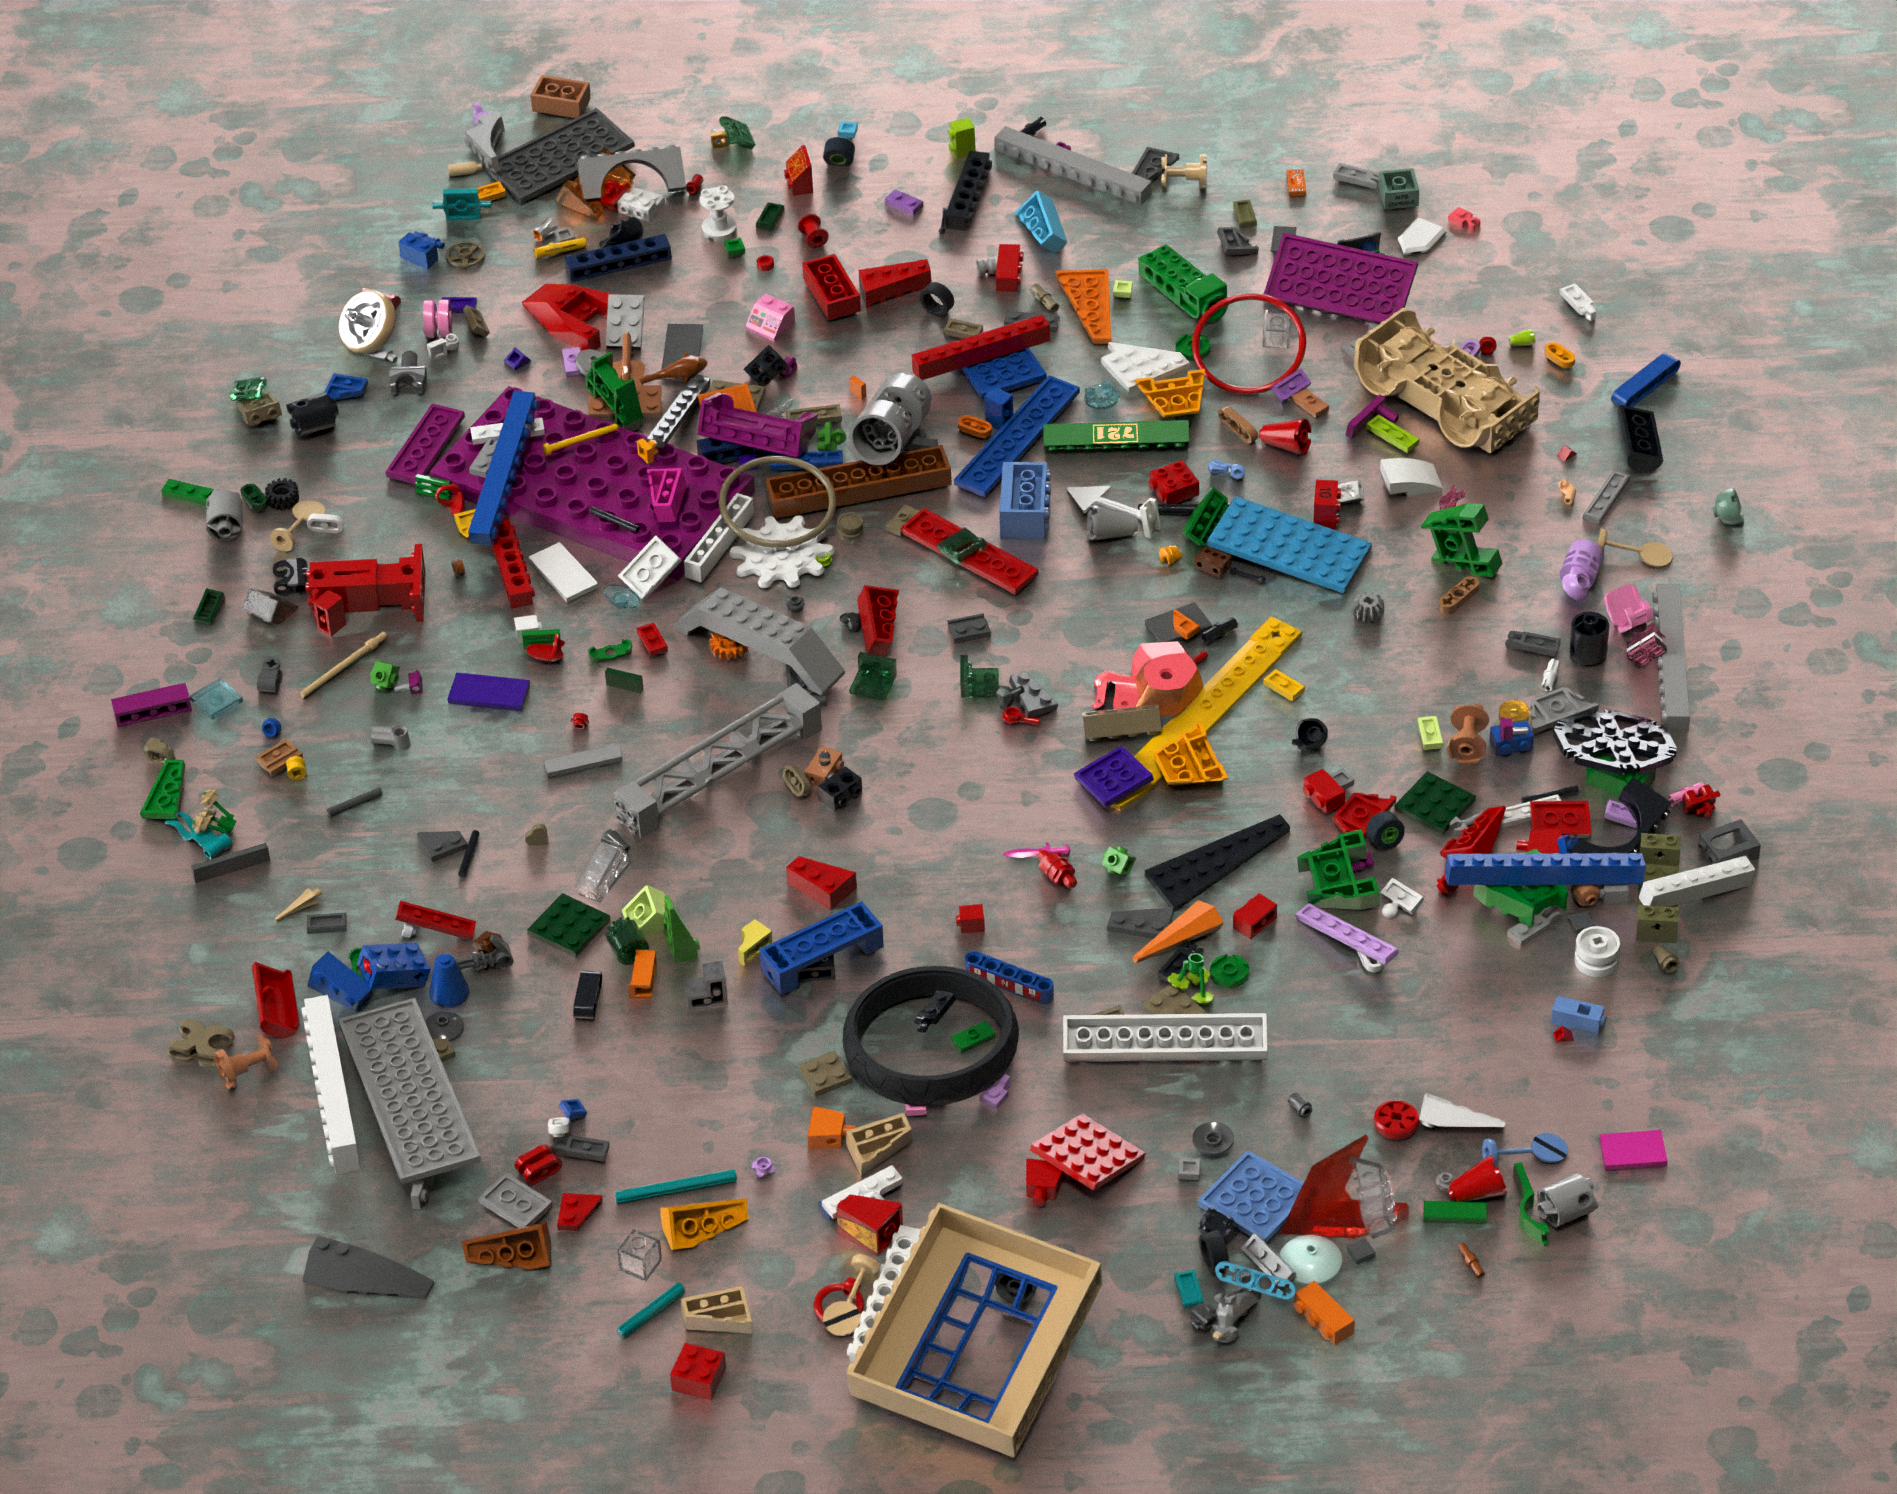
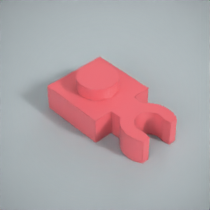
[1448,207,1481,231]

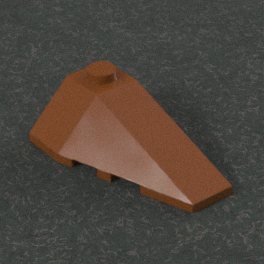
[462,1222,551,1270]

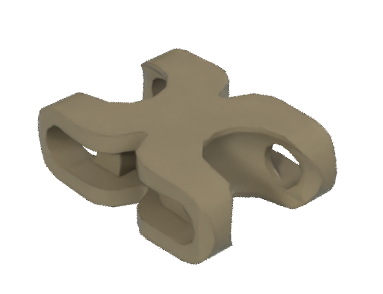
[166,1019,235,1068]

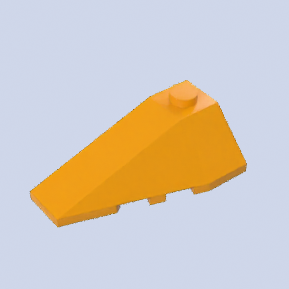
[660,1198,749,1250]

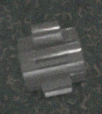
[1189,1303,1217,1331]

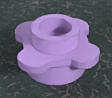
[752,1157,776,1177]

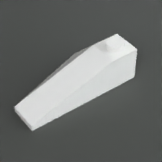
[1419,1093,1506,1128]

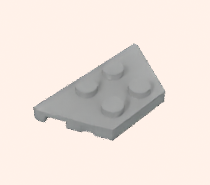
[1530,687,1599,734]

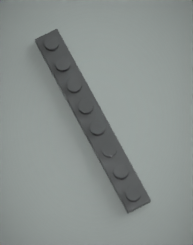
[647,375,710,448]

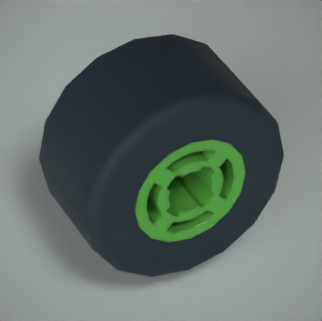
[823,137,855,166]
[1366,811,1405,850]

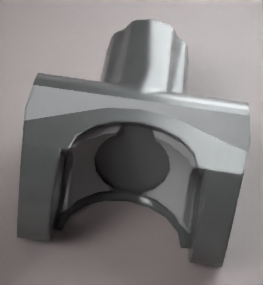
[389,351,427,395]

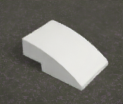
[1380,458,1443,497]

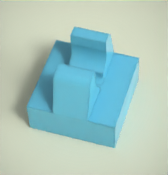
[838,121,858,141]

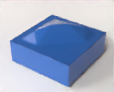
[559,1099,587,1119]

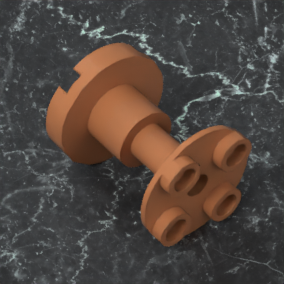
[1447,704,1489,765]
[214,1034,278,1090]

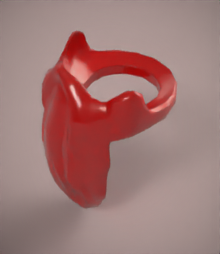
[435,482,465,517]
[526,634,565,662]

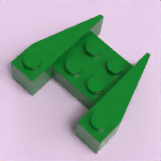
[585,352,644,432]
[1421,503,1503,577]
[1297,829,1380,910]
[1473,849,1568,926]

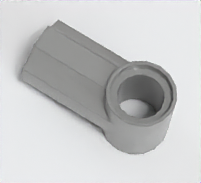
[370,725,410,750]

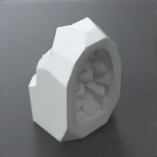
[1338,481,1365,504]

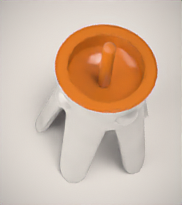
[533,218,558,241]

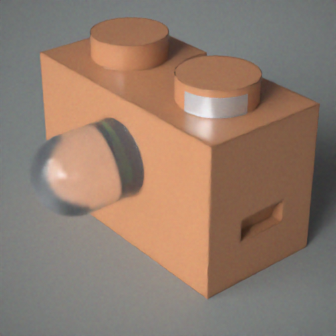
[804,746,844,788]

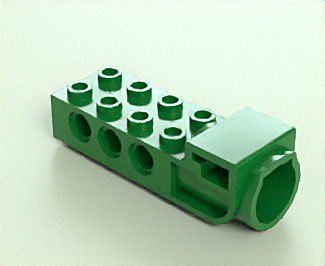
[1138,244,1228,322]

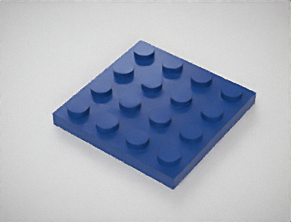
[961,348,1047,400]

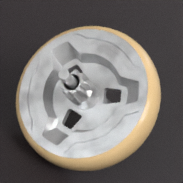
[339,290,396,354]

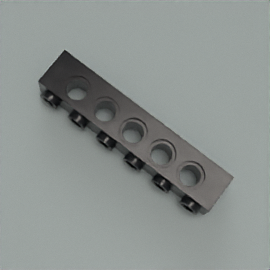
[945,150,992,231]

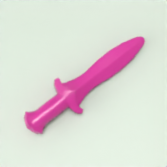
[1003,842,1071,858]

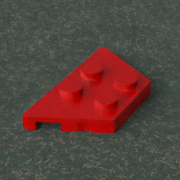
[1333,793,1397,839]

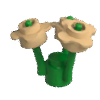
[192,788,237,834]

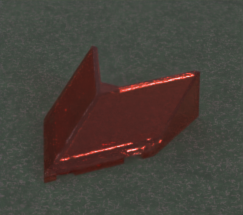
[1279,1134,1409,1238]

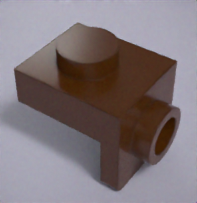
[472,931,503,955]

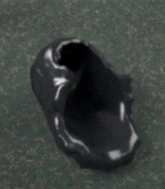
[599,216,644,248]

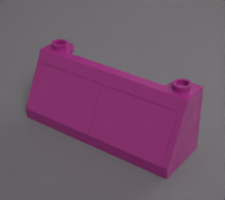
[697,392,818,457]

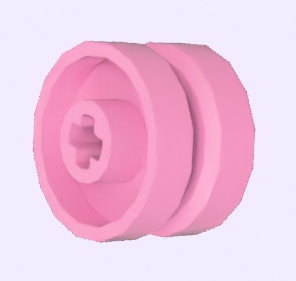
[423,300,453,339]

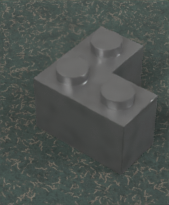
[684,961,728,1011]

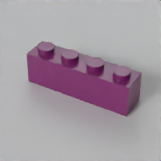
[111,683,192,728]

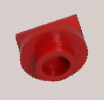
[1436,874,1459,896]

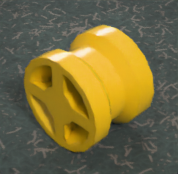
[286,756,307,780]

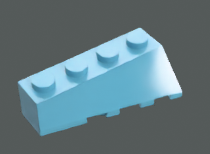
[1014,190,1067,254]

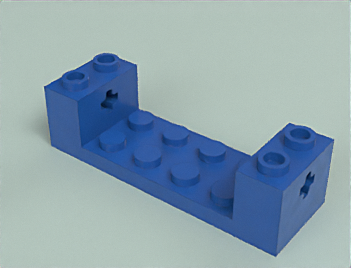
[759,901,884,995]

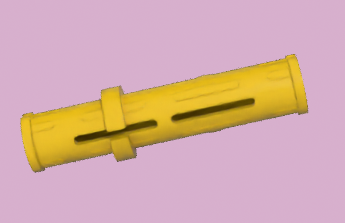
[533,237,587,259]

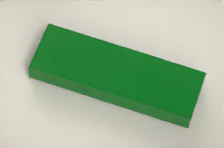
[1423,1201,1487,1223]

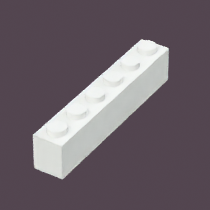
[684,493,754,583]
[1639,856,1755,907]

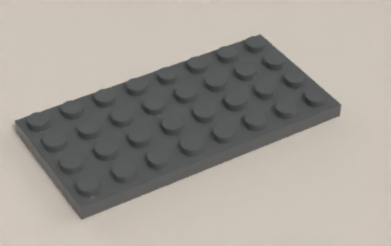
[483,108,635,203]

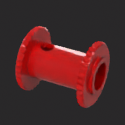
[798,214,829,248]

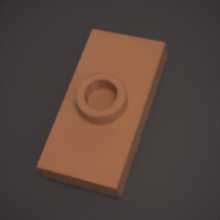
[1291,388,1329,418]

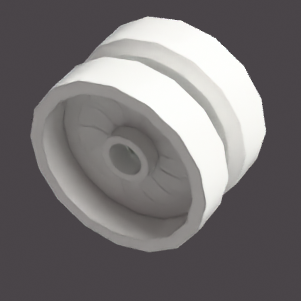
[1575,926,1620,977]

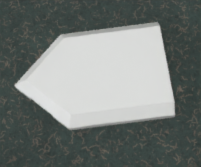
[1398,218,1446,256]

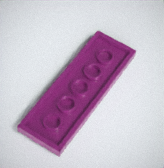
[386,403,465,484]

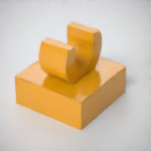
[637,438,658,464]

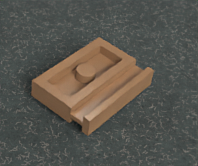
[255,738,303,776]

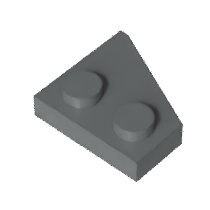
[1217,227,1259,255]
[417,831,468,862]

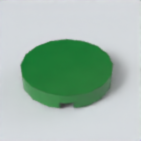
[1175,333,1210,361]
[1210,954,1250,988]

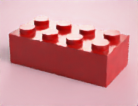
[802,254,861,321]

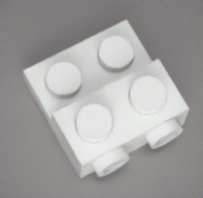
[617,187,665,222]

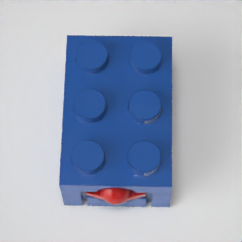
[357,942,431,990]

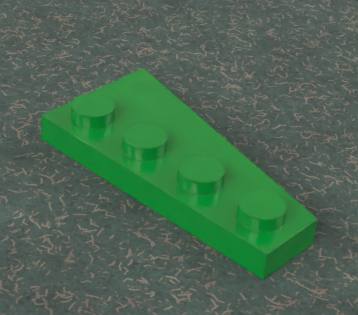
[140,759,186,820]

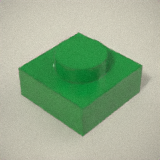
[724,238,746,257]

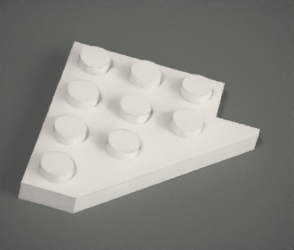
[1101,342,1190,393]

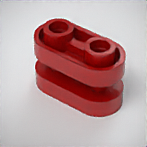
[514,1144,562,1185]

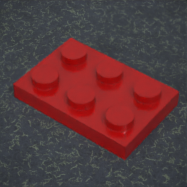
[1529,801,1592,838]

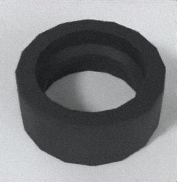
[919,282,955,317]
[1199,1230,1229,1273]

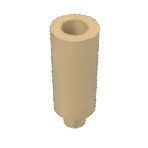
[448,161,483,177]

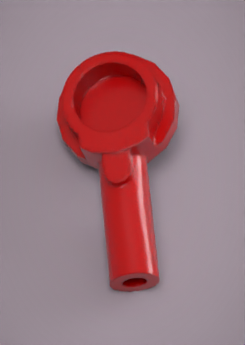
[1002,707,1040,726]

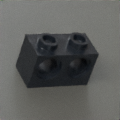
[743,345,788,386]
[818,766,862,811]

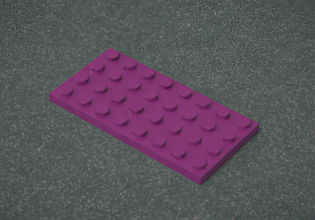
[1264,233,1418,324]

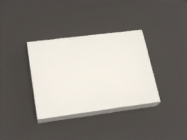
[618,535,682,601]

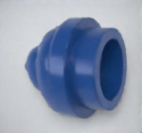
[262,718,281,737]

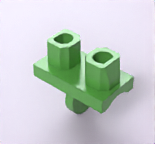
[817,421,846,451]

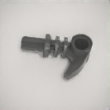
[456,935,514,971]

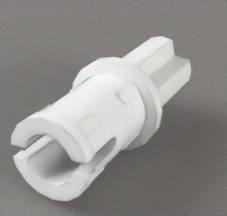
[1540,659,1560,693]

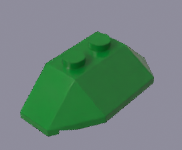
[1182,487,1228,548]

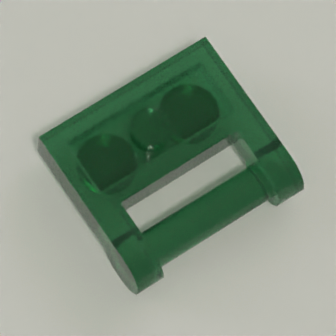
[719,116,756,150]
[230,377,267,402]
[937,527,987,564]

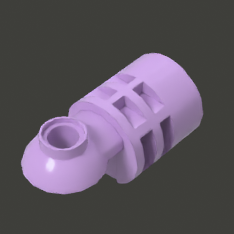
[1560,539,1604,601]

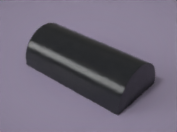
[1617,405,1664,473]

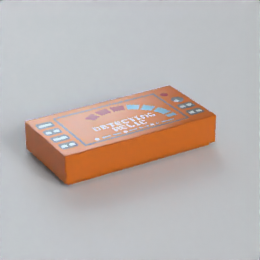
[1286,169,1306,196]

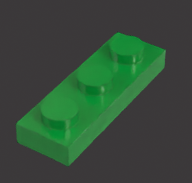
[161,479,215,506]

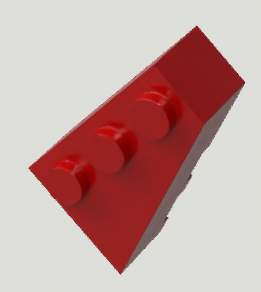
[786,856,857,910]

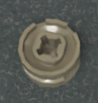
[837,513,863,540]

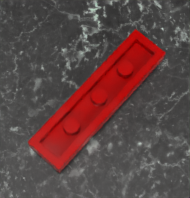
[395,900,476,941]

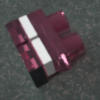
[1627,623,1667,668]

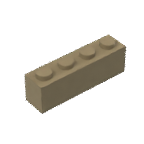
[1082,704,1162,741]

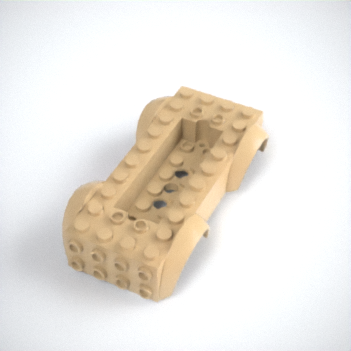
[1354,308,1540,454]

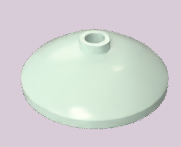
[1280,1235,1342,1286]

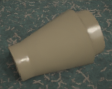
[1654,946,1679,973]

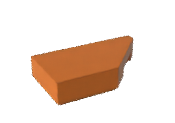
[1173,609,1200,640]

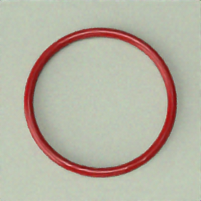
[1192,293,1306,395]

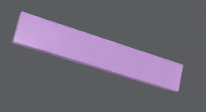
[1296,903,1399,965]

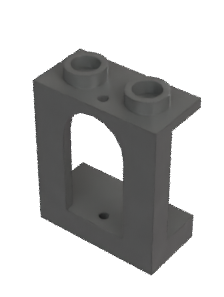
[1698,819,1761,865]

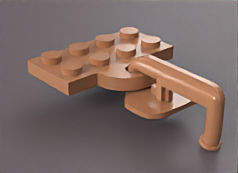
[589,332,662,419]

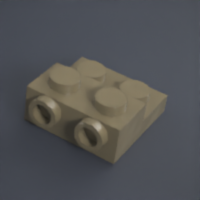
[236,392,282,426]

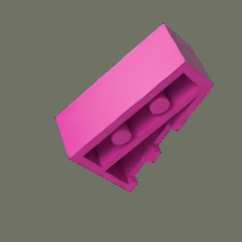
[647,468,687,522]

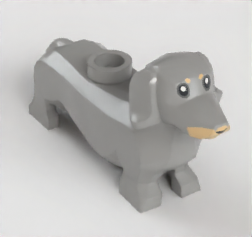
[1212,1274,1262,1343]

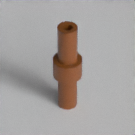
[1458,1243,1485,1278]

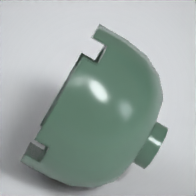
[1712,487,1745,526]

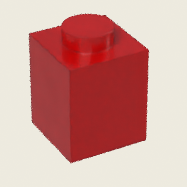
[956,904,985,934]

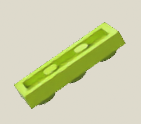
[1366,415,1420,453]

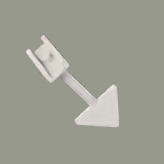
[1067,486,1161,539]

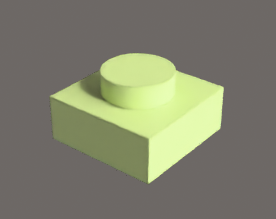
[1113,280,1133,298]

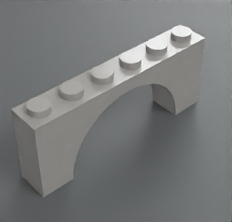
[577,145,686,203]

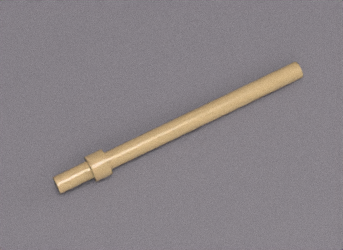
[299,632,388,698]

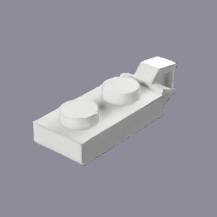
[1560,284,1597,321]

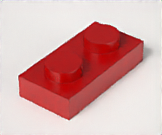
[636,622,668,657]

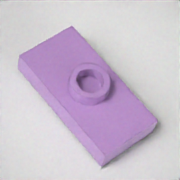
[562,347,584,377]
[1604,799,1637,829]

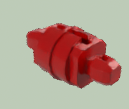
[1037,849,1077,888]

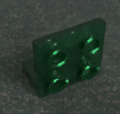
[849,652,897,701]
[960,655,999,698]

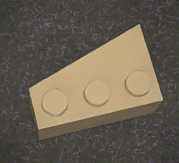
[681,1286,753,1334]

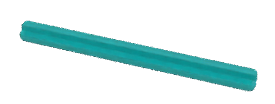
[615,1169,737,1203]

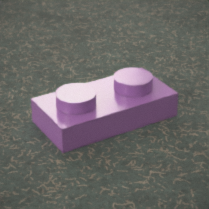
[885,189,923,216]
[1271,368,1312,403]

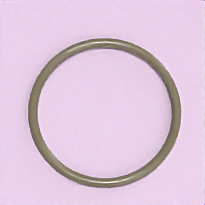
[719,456,836,548]

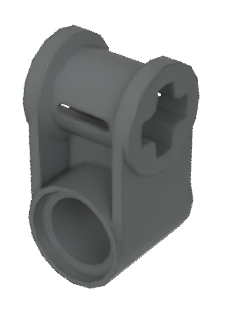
[257,657,283,693]

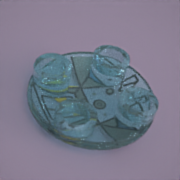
[1084,381,1120,410]

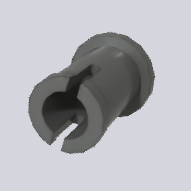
[1288,1092,1313,1117]

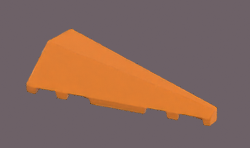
[1132,900,1224,963]

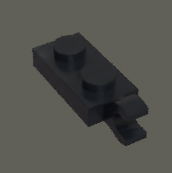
[914,990,956,1033]

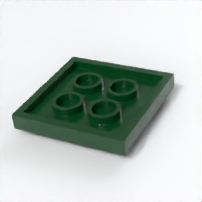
[1394,771,1476,835]
[527,893,611,958]

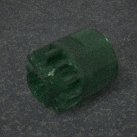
[605,917,649,965]

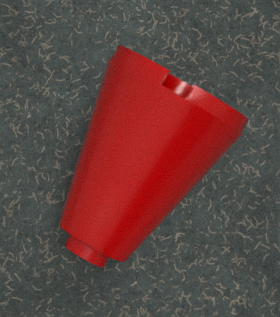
[1259,418,1311,455]
[1447,1155,1507,1202]

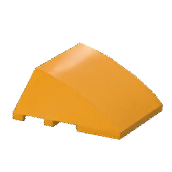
[1135,369,1205,418]
[1153,721,1228,786]

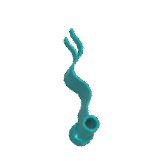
[165,812,233,859]

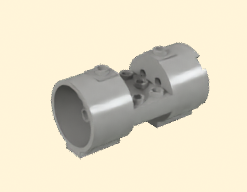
[846,373,932,465]

